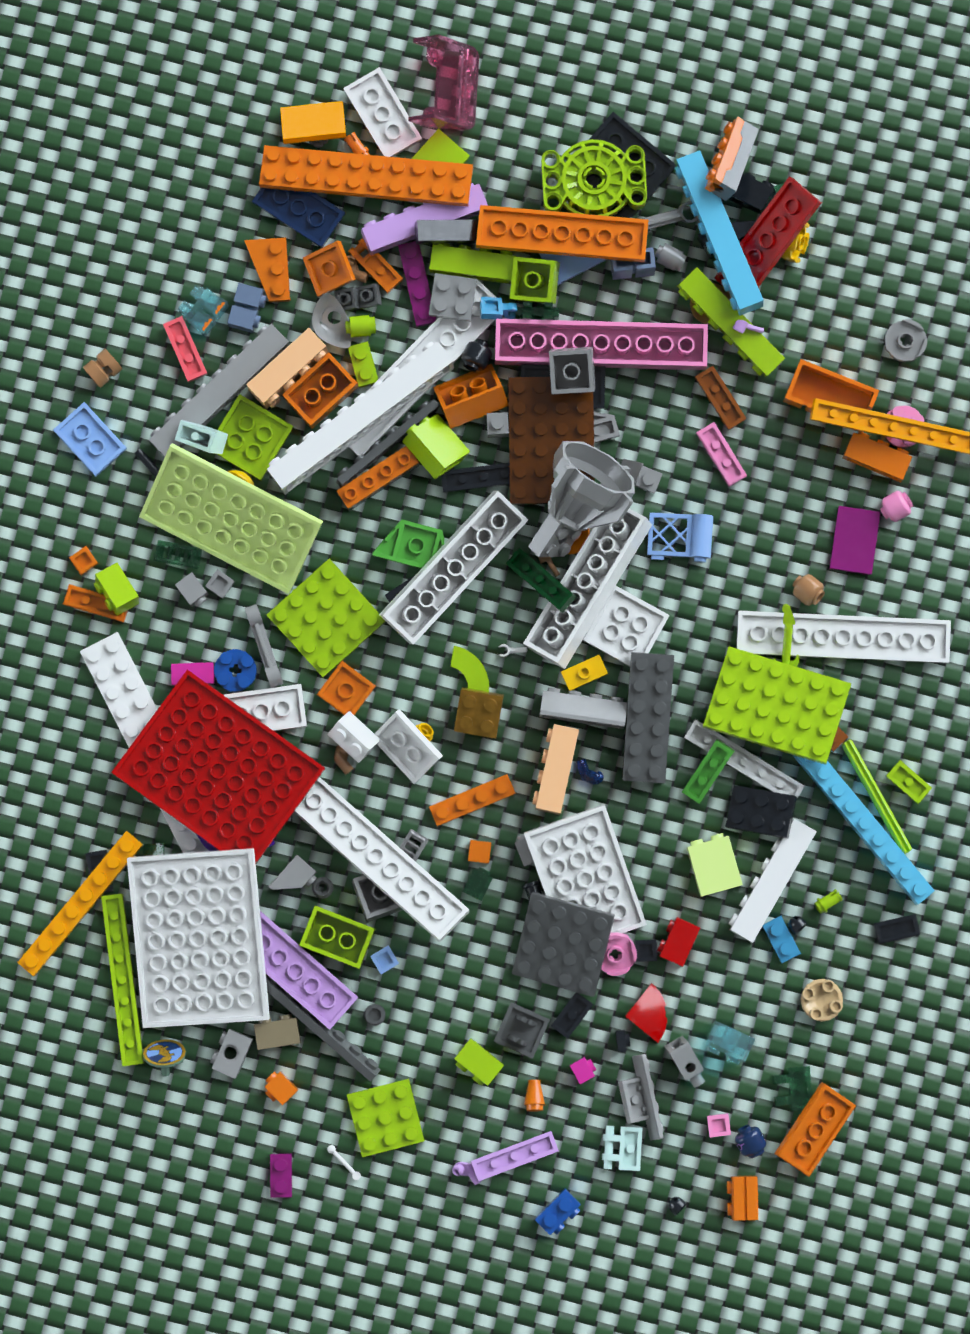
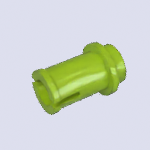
[814,889,843,914]

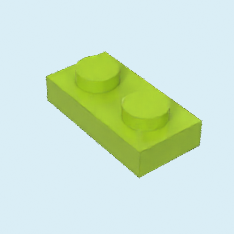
[348,341,378,388]
[886,760,932,804]

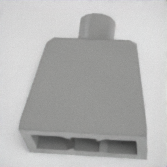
[664,1035,705,1088]

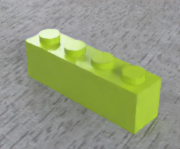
[429,243,516,284]

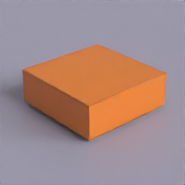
[69,546,99,576]
[468,840,492,864]

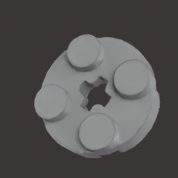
[884,319,927,362]

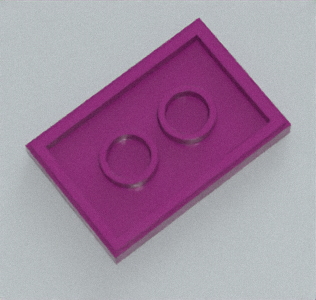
[829,506,881,575]

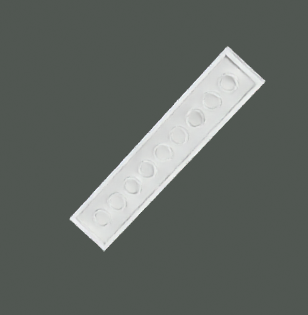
[349,278,497,456]
[737,611,951,663]
[294,777,469,942]

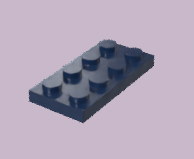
[252,188,345,248]

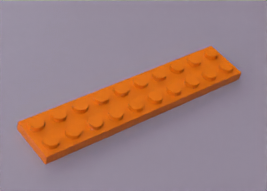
[259,145,473,207]

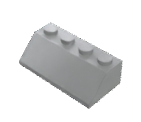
[539,688,627,729]

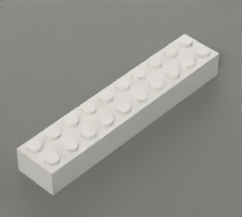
[267,341,454,495]

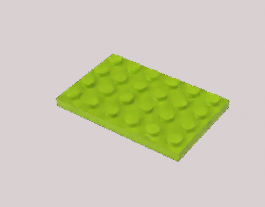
[703,646,852,765]

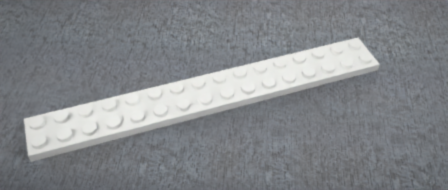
[80,632,261,911]

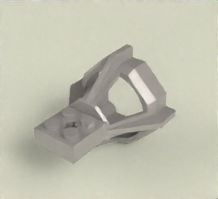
[528,441,635,557]

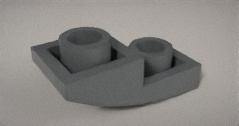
[335,284,382,311]

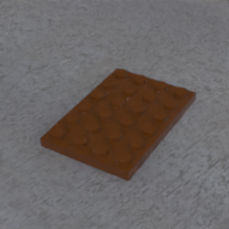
[508,377,595,505]

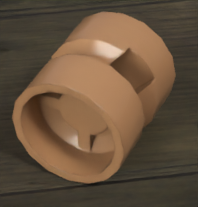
[83,349,123,388]

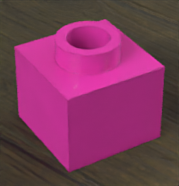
[570,1057,596,1084]

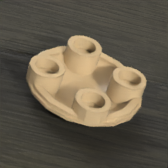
[801,979,843,1022]

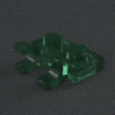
[517,302,559,320]
[772,1066,812,1111]

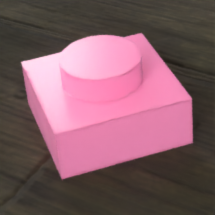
[707,1113,731,1138]

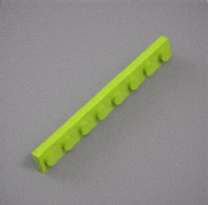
[101,893,144,1067]

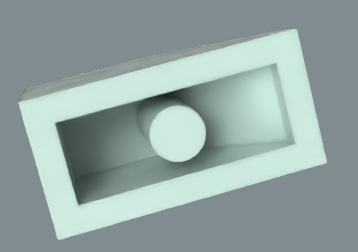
[175,420,228,454]

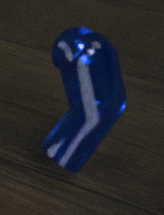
[576,759,604,785]

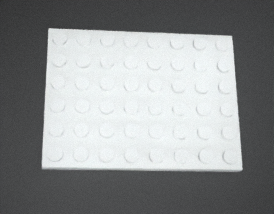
[127,848,270,1028]

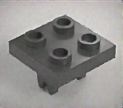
[494,1002,550,1059]

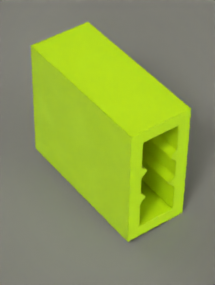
[402,414,470,479]

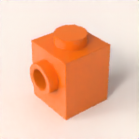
[265,1071,299,1105]

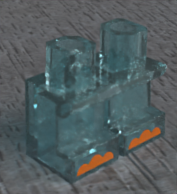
[178,285,229,337]

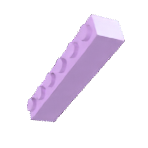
[361,183,488,255]

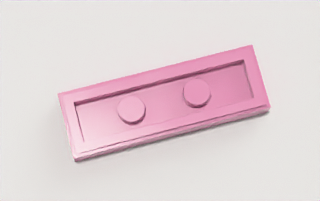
[696,422,747,487]

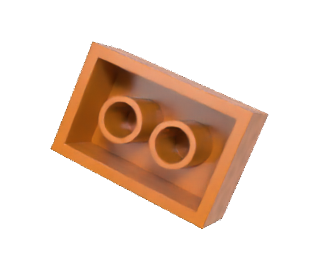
[282,352,359,429]

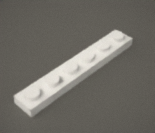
[684,719,804,798]

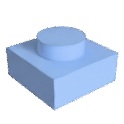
[370,945,399,974]

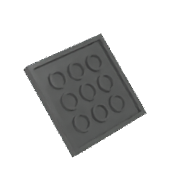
[512,892,615,997]

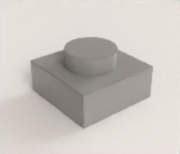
[205,569,235,599]

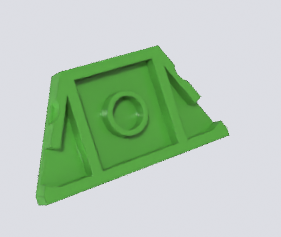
[372,519,444,569]

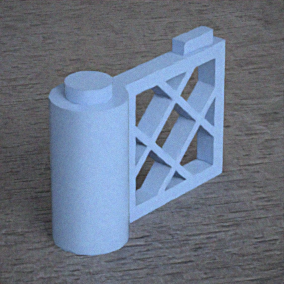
[647,513,713,563]

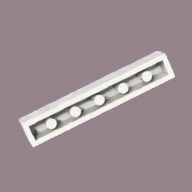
[728,819,817,943]

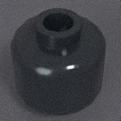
[461,340,492,373]

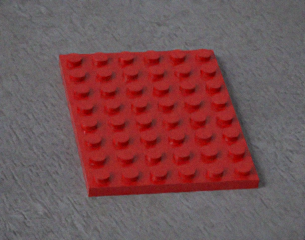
[111,669,325,864]

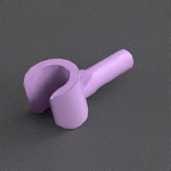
[733,320,764,334]

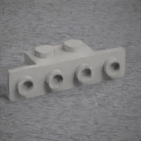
[618,1054,664,1140]

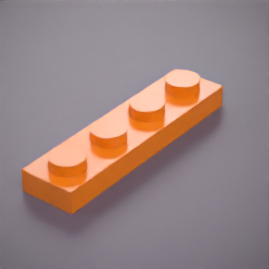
[429,774,516,826]

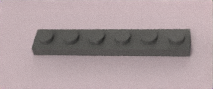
[336,399,439,488]

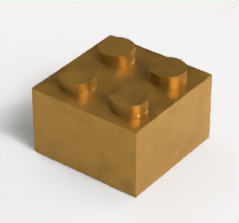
[454,687,504,739]

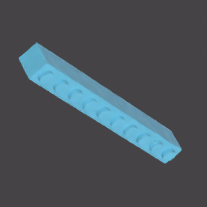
[791,754,935,905]

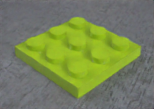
[216,394,294,481]
[347,1079,425,1157]

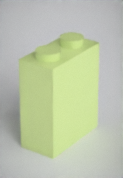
[687,833,743,897]

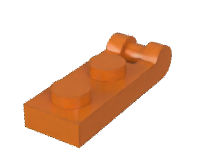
[348,238,403,294]

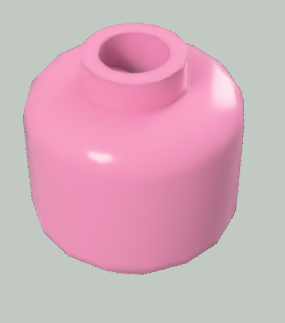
[880,491,913,522]

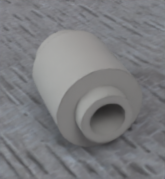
[654,243,687,271]

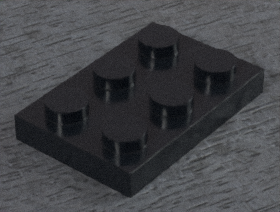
[725,785,797,839]

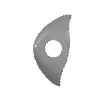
[312,293,351,348]

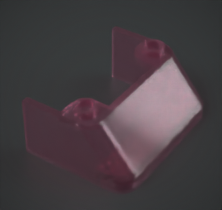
[408,34,479,130]

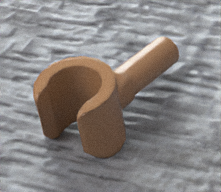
[538,557,560,577]

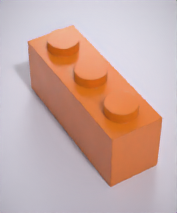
[842,431,912,483]

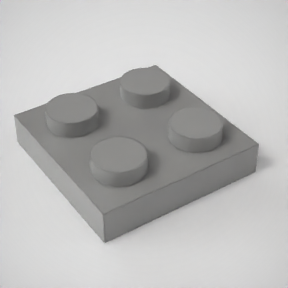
[429,273,477,322]

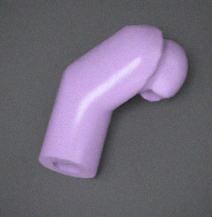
[452,1162,482,1185]

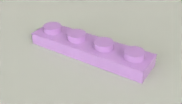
[470,1131,559,1182]

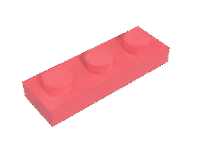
[163,316,207,383]

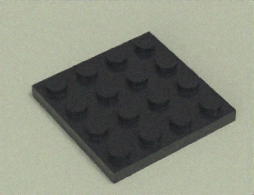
[586,112,676,218]

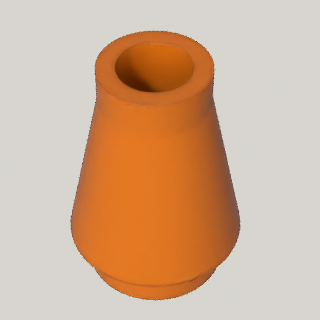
[524,1080,545,1112]

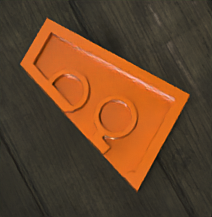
[244,237,290,303]

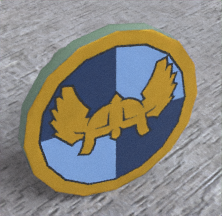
[143,1040,186,1076]

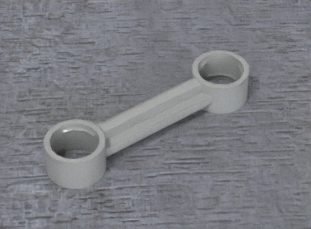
[630,201,698,230]
[245,604,283,688]

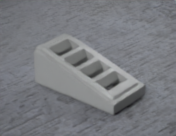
[399,829,429,862]

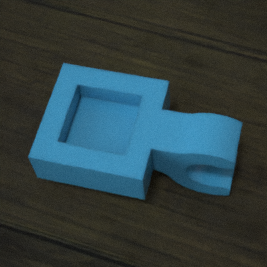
[480,297,517,320]

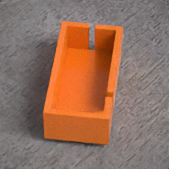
[783,359,880,432]

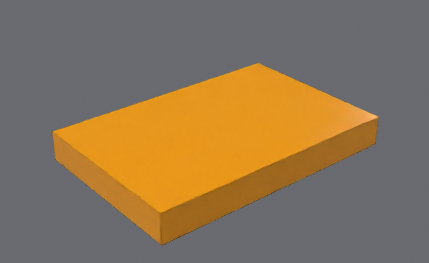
[280,101,346,144]

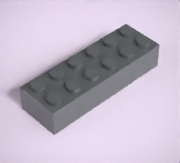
[622,652,674,783]

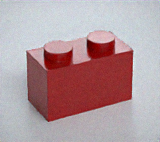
[657,917,700,967]

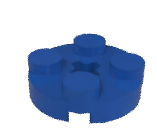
[214,649,257,692]

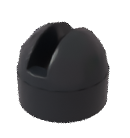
[788,916,807,935]
[668,1197,687,1216]

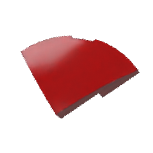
[625,983,667,1043]

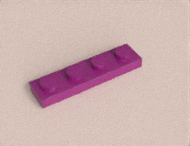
[398,241,436,327]

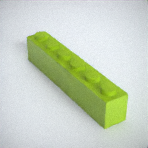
[677,267,785,377]

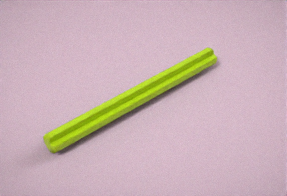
[842,739,912,854]

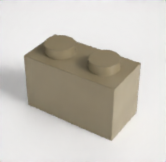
[254,1014,301,1050]

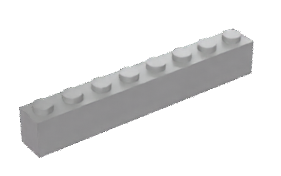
[149,324,290,457]

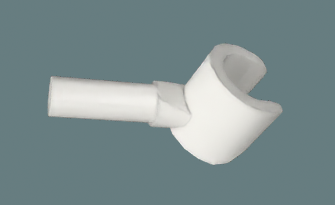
[498,644,528,658]

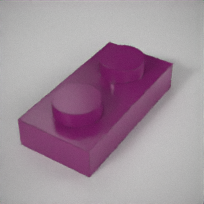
[270,1154,292,1198]

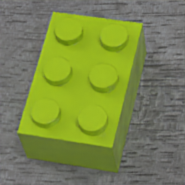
[299,906,375,969]

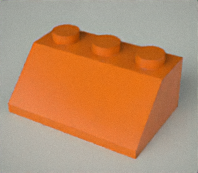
[433,364,509,429]

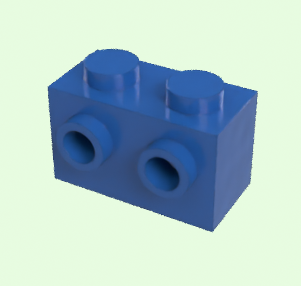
[535,1188,581,1235]

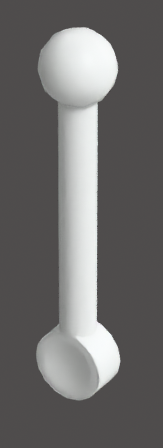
[327,1145,361,1180]

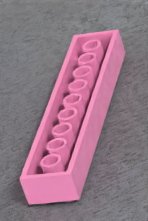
[495,319,708,370]

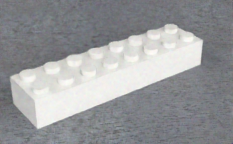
[379,491,528,645]
[523,508,652,669]

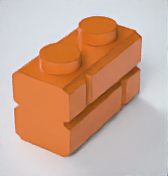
[727,1176,758,1221]

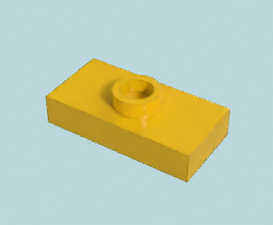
[561,654,608,691]

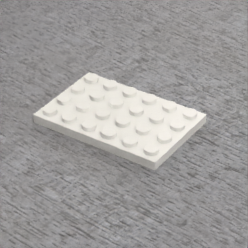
[524,804,647,934]

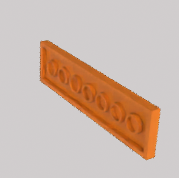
[476,205,649,262]

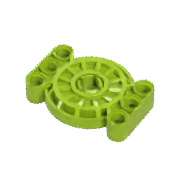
[541,139,647,216]

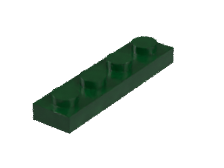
[505,548,576,613]

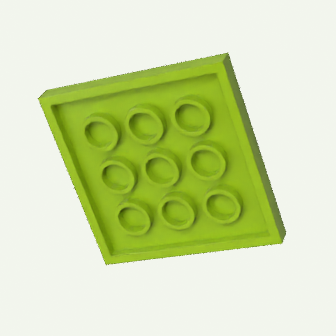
[266,558,386,678]

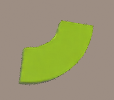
[450,646,489,692]

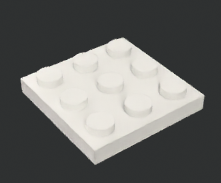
[583,586,670,666]

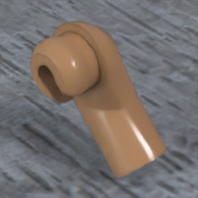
[347,255,369,283]
[334,745,354,775]

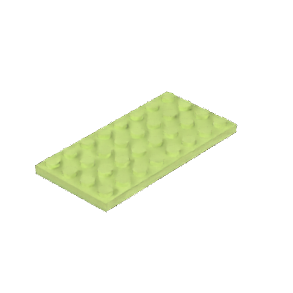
[139,443,323,594]

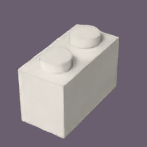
[327,711,381,763]

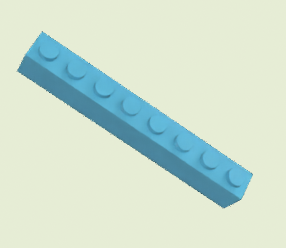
[674,150,764,316]

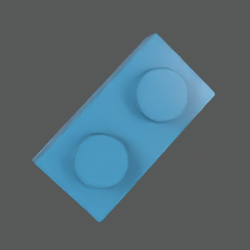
[762,916,801,963]

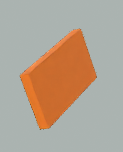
[774,1082,856,1177]

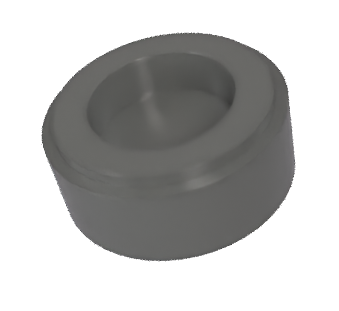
[364,1004,386,1025]

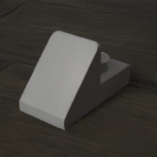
[621,459,662,494]

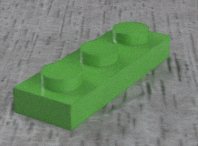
[682,739,735,804]

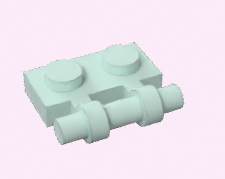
[602,1125,642,1171]

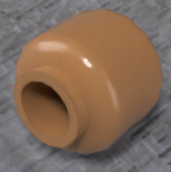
[793,574,825,606]

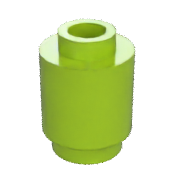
[345,315,376,338]

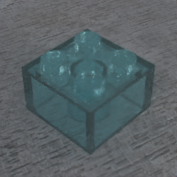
[703,1020,755,1064]

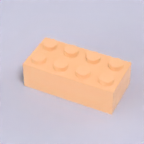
[246,328,328,409]
[532,724,579,815]

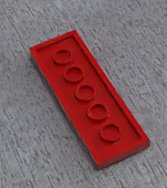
[714,176,822,287]

